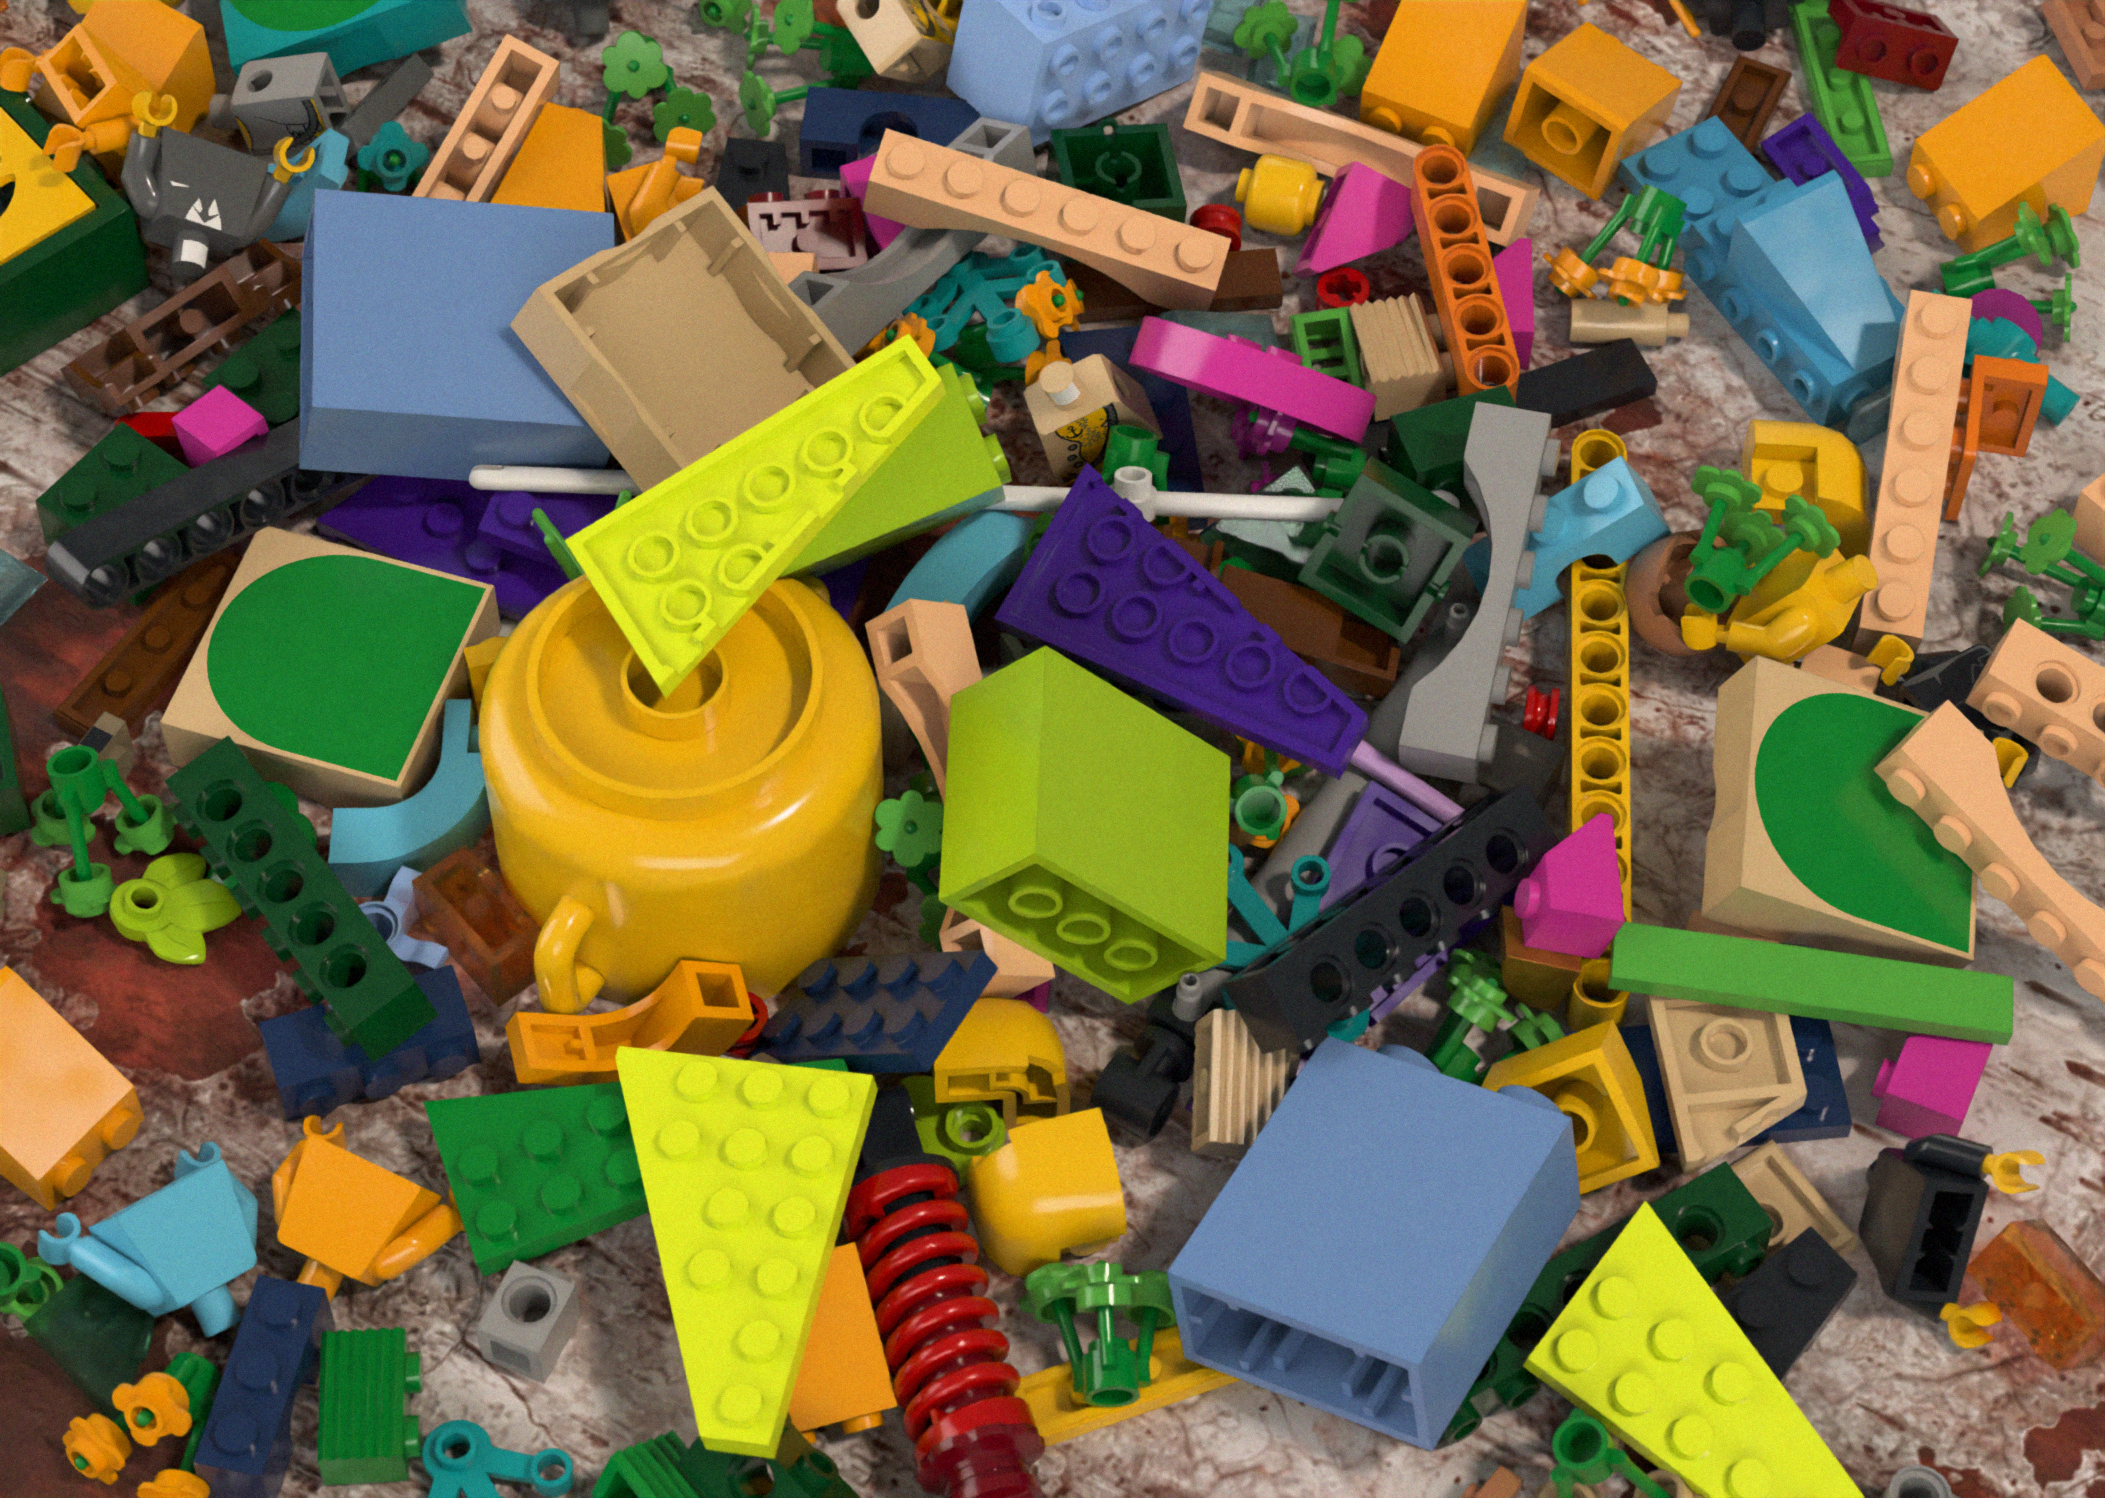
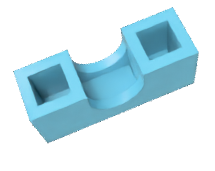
[1462,455,1672,622]

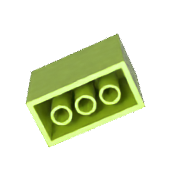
[780,362,1012,579]
[938,645,1231,1005]

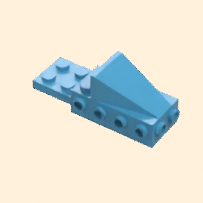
[1618,116,1905,428]

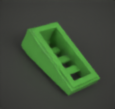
[1287,306,1371,421]

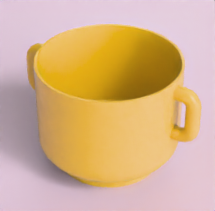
[478,574,885,1015]

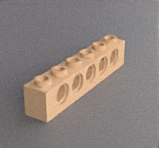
[412,34,560,203]
[1965,617,2105,789]

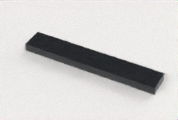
[1302,338,1658,498]

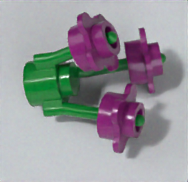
[1230,402,1368,535]

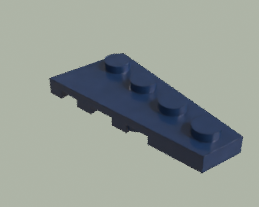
[1056,322,1208,531]

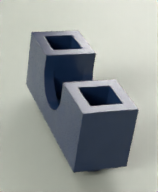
[799,86,980,180]
[258,964,481,1122]
[193,1274,335,1498]

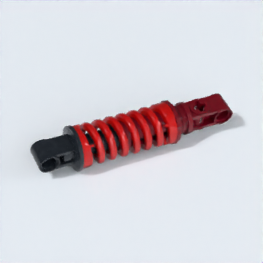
[841,1085,1046,1498]

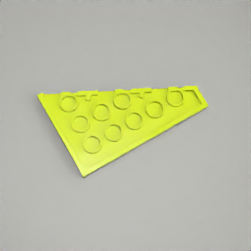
[615,1046,878,1459]

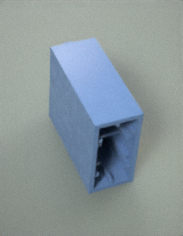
[299,188,615,481]
[1167,1036,1581,1452]

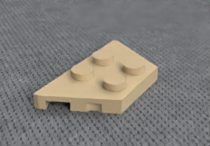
[1643,994,1807,1175]

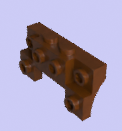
[60,237,302,414]
[1161,524,1401,699]

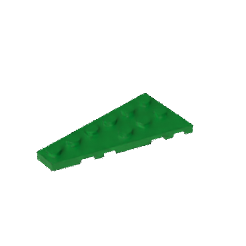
[423,1058,870,1277]

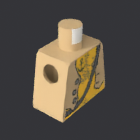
[836,0,955,86]
[1023,354,1164,487]

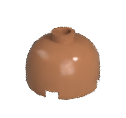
[1623,529,1742,656]

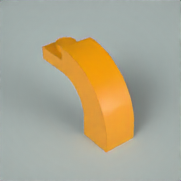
[505,960,755,1087]

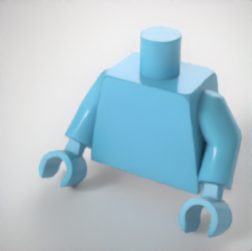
[37,1142,258,1338]

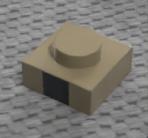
[77,711,136,797]

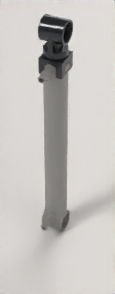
[1088,592,1480,1142]

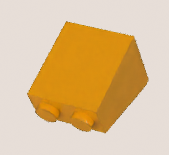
[33,0,218,188]
[1359,0,1529,162]
[1501,21,1683,202]
[1906,54,2105,255]
[490,101,610,213]
[0,966,145,1212]
[788,1242,897,1444]

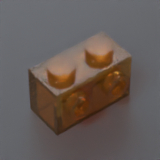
[412,845,542,1008]
[1966,1219,2105,1372]

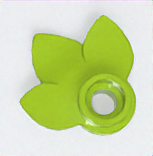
[109,853,242,964]
[900,1076,1006,1189]

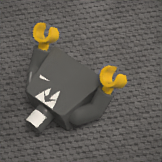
[120,90,315,279]

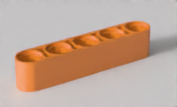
[1410,144,1520,402]

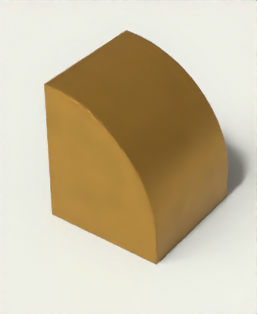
[1498,905,1581,1012]

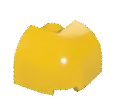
[1742,419,1871,558]
[932,997,1070,1131]
[967,1107,1127,1279]

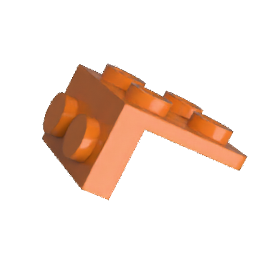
[1943,354,2049,521]

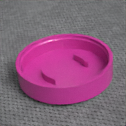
[1128,316,1378,445]

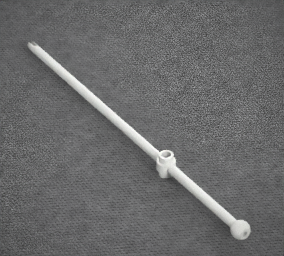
[469,465,1459,523]

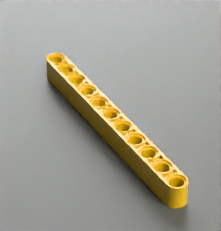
[1565,429,1632,1031]

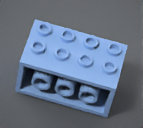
[945,0,1214,147]

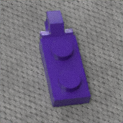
[1760,112,1885,255]

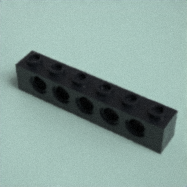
[1223,782,1560,1055]

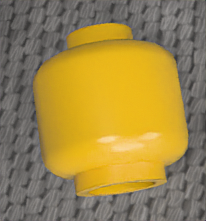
[1235,153,1325,237]

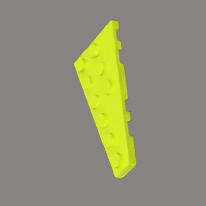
[564,333,947,699]
[1523,1200,1865,1498]

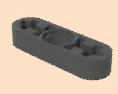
[333,52,434,161]

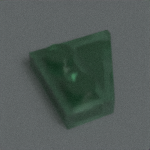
[1200,462,1323,591]
[21,1272,156,1421]

